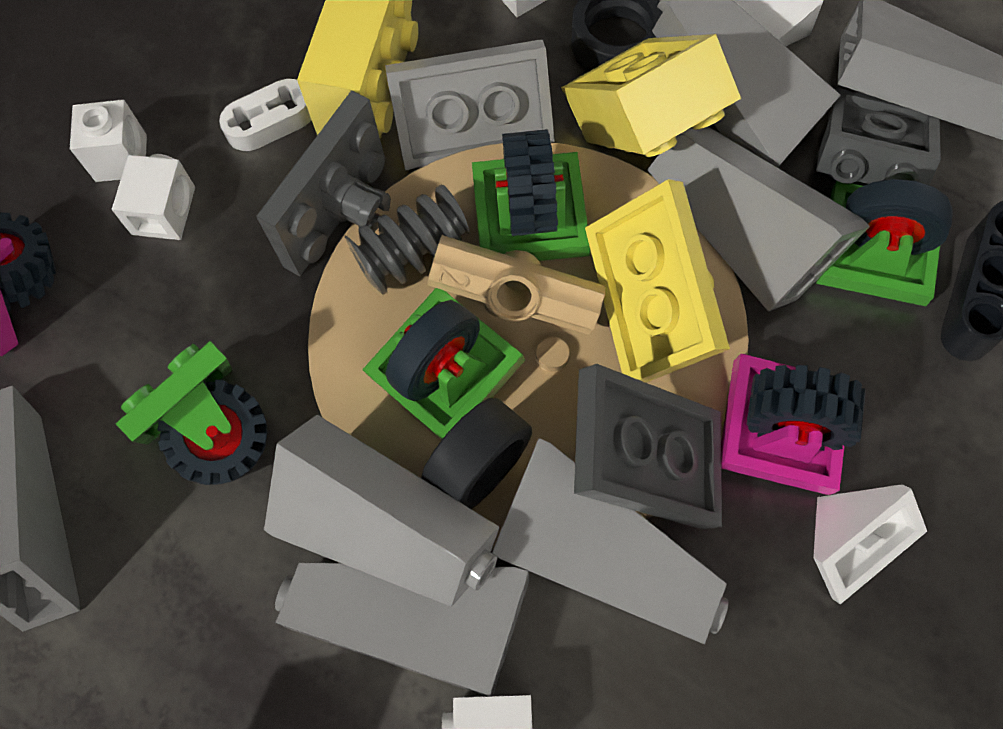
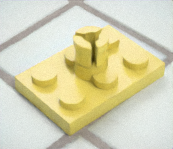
[585,179,730,383]

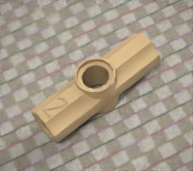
[427,235,605,335]

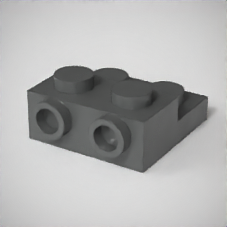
[816,87,941,185]

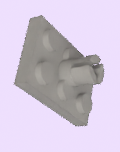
[385,39,555,170]

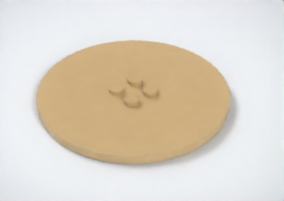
[308,143,749,550]

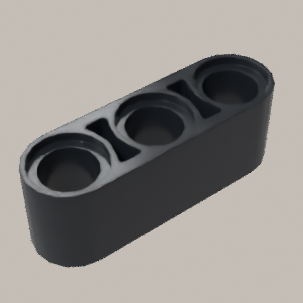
[941,201,1003,361]

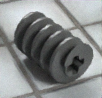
[344,184,470,295]

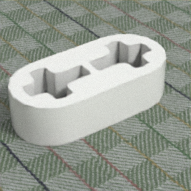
[219,79,311,151]

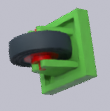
[816,179,953,306]
[362,288,525,440]

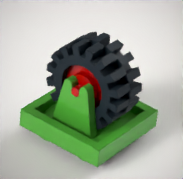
[472,129,590,261]
[115,341,267,485]

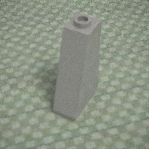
[652,0,840,167]
[838,0,1003,140]
[648,127,870,311]
[0,385,80,632]
[264,415,499,607]
[492,439,728,644]
[275,563,529,697]

